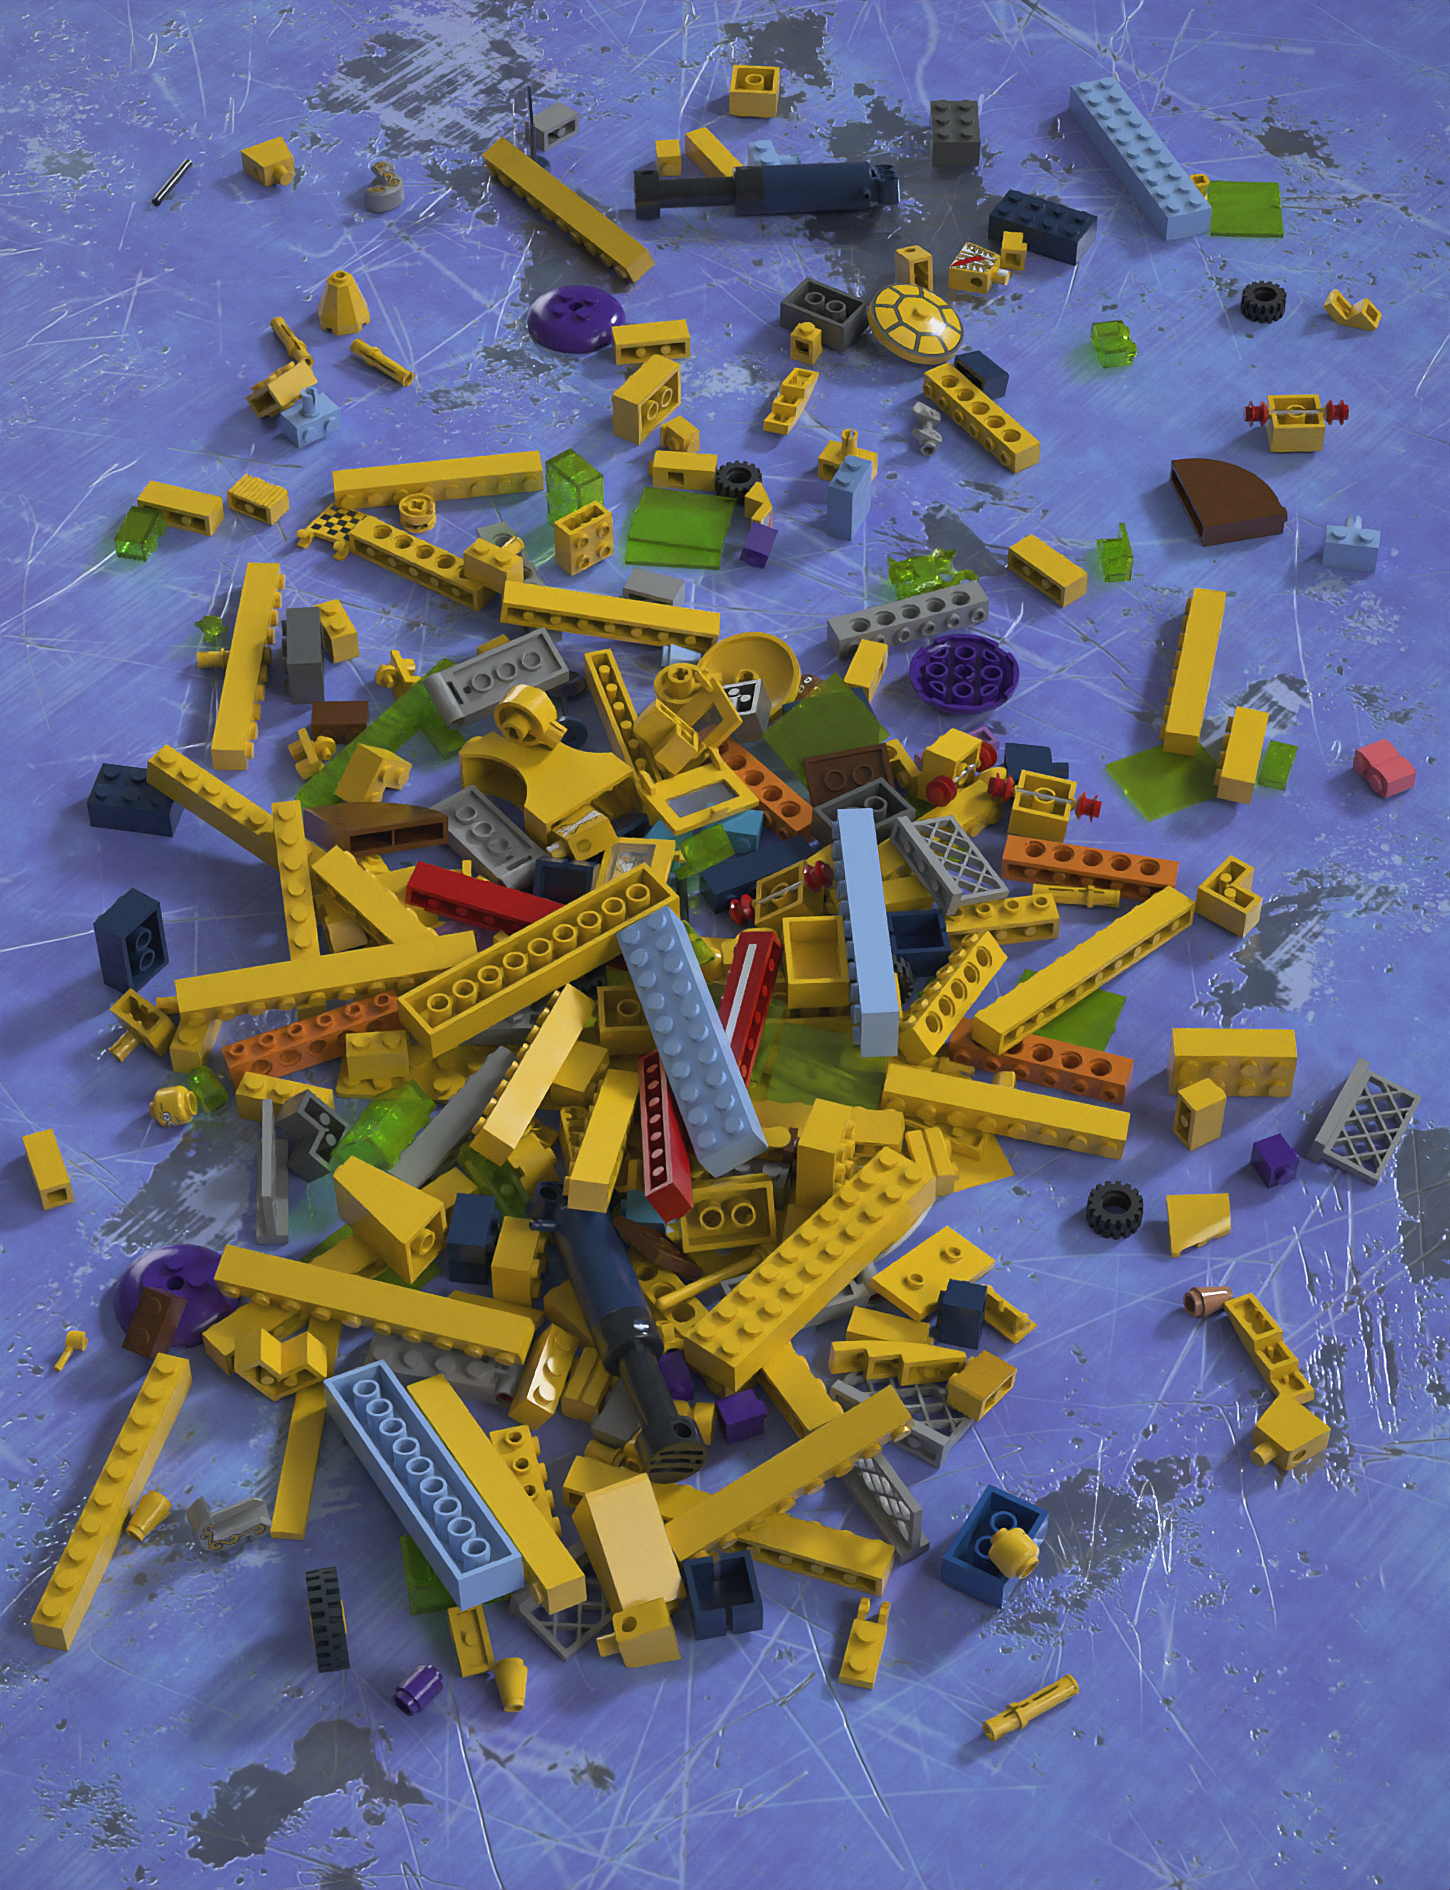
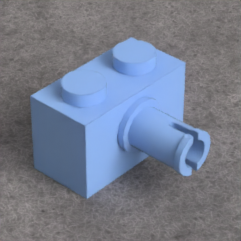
[748,140,801,166]
[280,386,342,448]
[1322,514,1381,572]

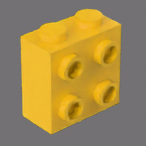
[245,360,318,419]
[554,500,614,576]

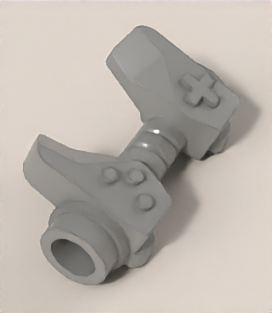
[911,402,942,456]

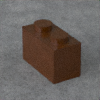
[311,701,370,744]
[122,1286,188,1359]

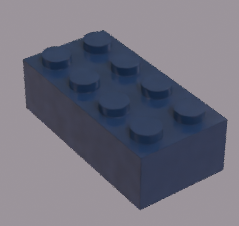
[988,189,1098,266]

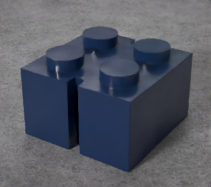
[533,856,600,905]
[886,909,951,978]
[446,1193,501,1285]
[682,1550,763,1641]

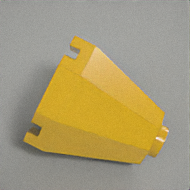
[317,270,370,336]

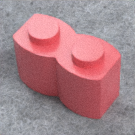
[1353,739,1416,798]

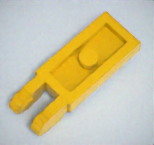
[839,1597,891,1690]

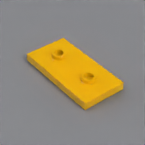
[869,1226,995,1322]

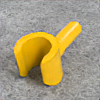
[54,1330,88,1372]

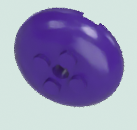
[527,285,626,354]
[909,634,1020,716]
[113,1244,241,1349]

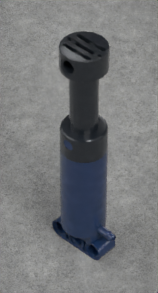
[634,161,900,219]
[525,1181,708,1484]

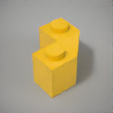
[313,893,370,953]

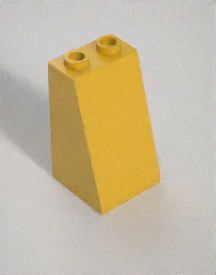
[333,1156,448,1285]
[572,1473,687,1615]

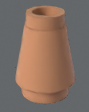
[1183,1286,1233,1318]

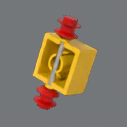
[1243,394,1349,453]
[916,728,997,807]
[987,770,1102,843]
[729,860,834,941]

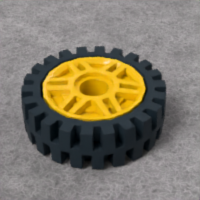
[305,1567,350,1673]

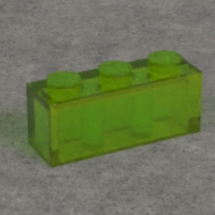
[457,1140,532,1229]

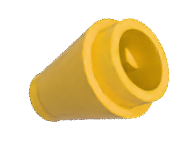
[125,1490,172,1542]
[493,1657,528,1713]

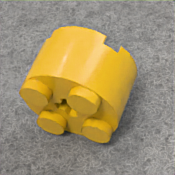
[493,1133,560,1207]

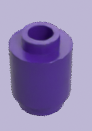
[392,1664,443,1716]

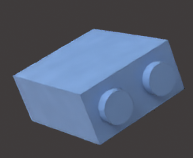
[827,455,872,541]

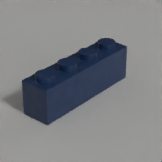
[699,834,816,915]

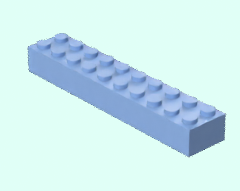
[1069,77,1212,242]
[831,808,899,1057]
[616,905,769,1179]
[323,1359,525,1611]

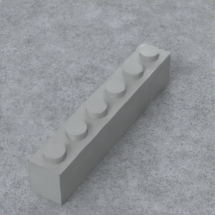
[386,1046,519,1190]

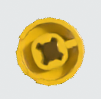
[399,493,436,533]

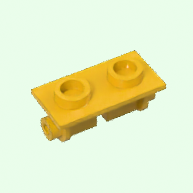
[982,1284,1037,1345]

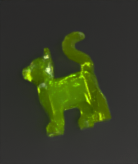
[887,548,979,601]

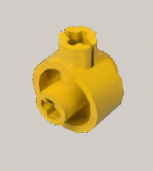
[654,663,724,714]
[493,684,568,750]

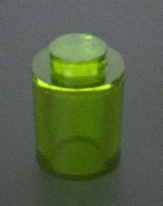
[185,1066,229,1113]

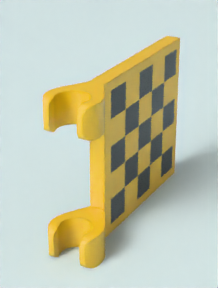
[297,502,378,561]

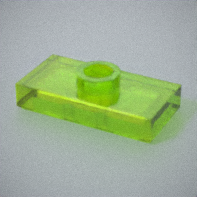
[418,712,467,760]
[1258,740,1298,791]

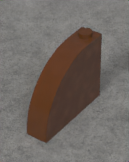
[1169,458,1288,547]
[304,802,449,858]

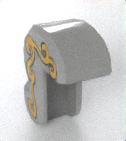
[364,161,405,213]
[187,1496,272,1552]

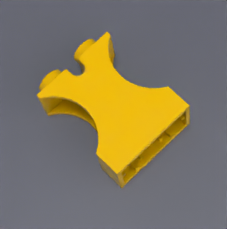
[458,731,635,852]

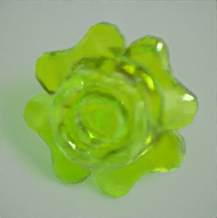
[194,615,228,643]

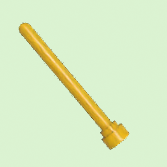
[655,1243,777,1311]

